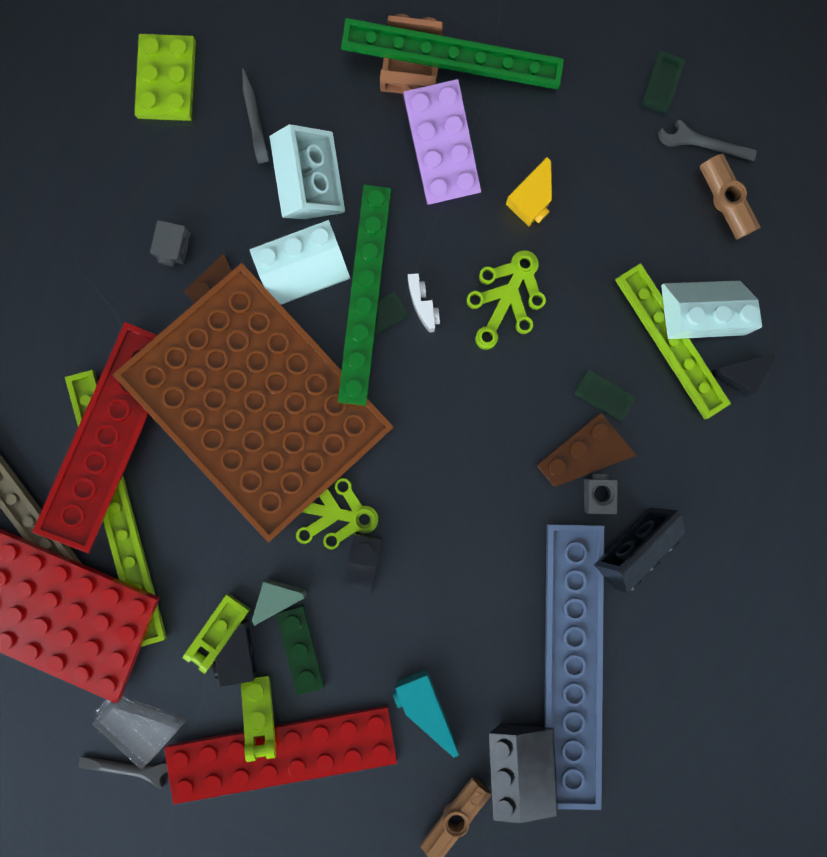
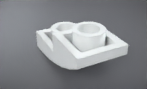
[407,273,440,332]

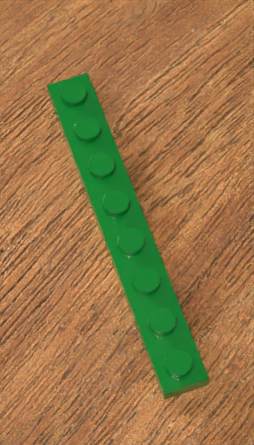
[341,18,564,89]
[338,185,391,406]

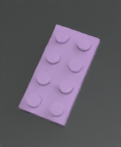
[403,79,481,205]

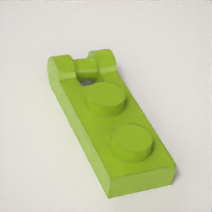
[182,593,251,674]
[241,676,276,762]

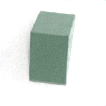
[252,579,307,626]

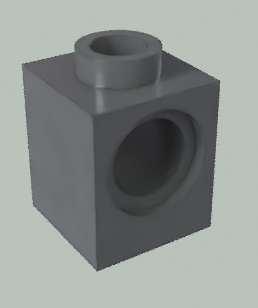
[150,220,191,266]
[584,474,618,514]

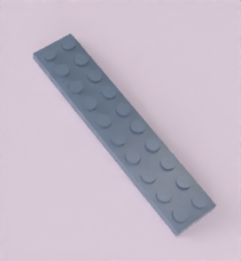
[544,524,604,810]

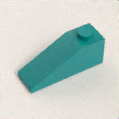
[392,669,459,758]

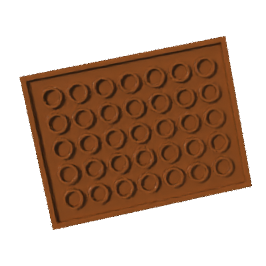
[113,263,394,543]

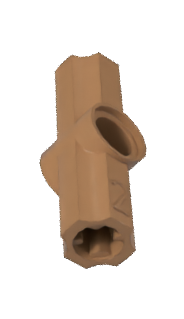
[699,154,761,240]
[420,777,492,857]

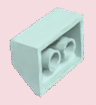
[269,124,345,219]
[249,220,351,305]
[661,281,762,339]

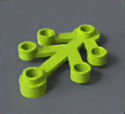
[466,250,546,350]
[296,478,379,550]

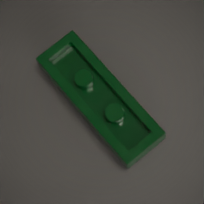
[276,605,325,695]

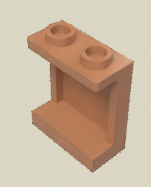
[380,14,443,94]

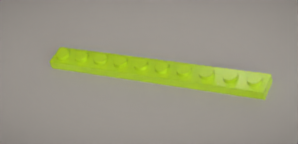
[65,370,167,647]

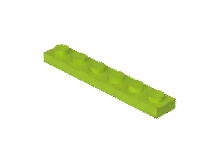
[615,263,731,419]

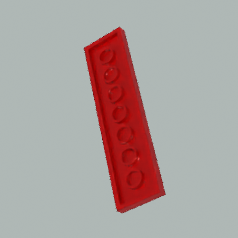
[32,322,158,553]
[164,705,397,804]

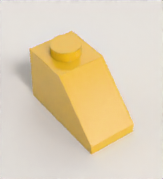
[506,157,552,226]

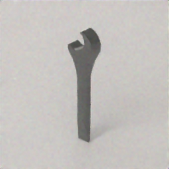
[242,68,269,164]
[658,120,757,161]
[78,756,168,789]

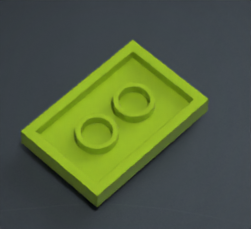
[135,34,196,121]

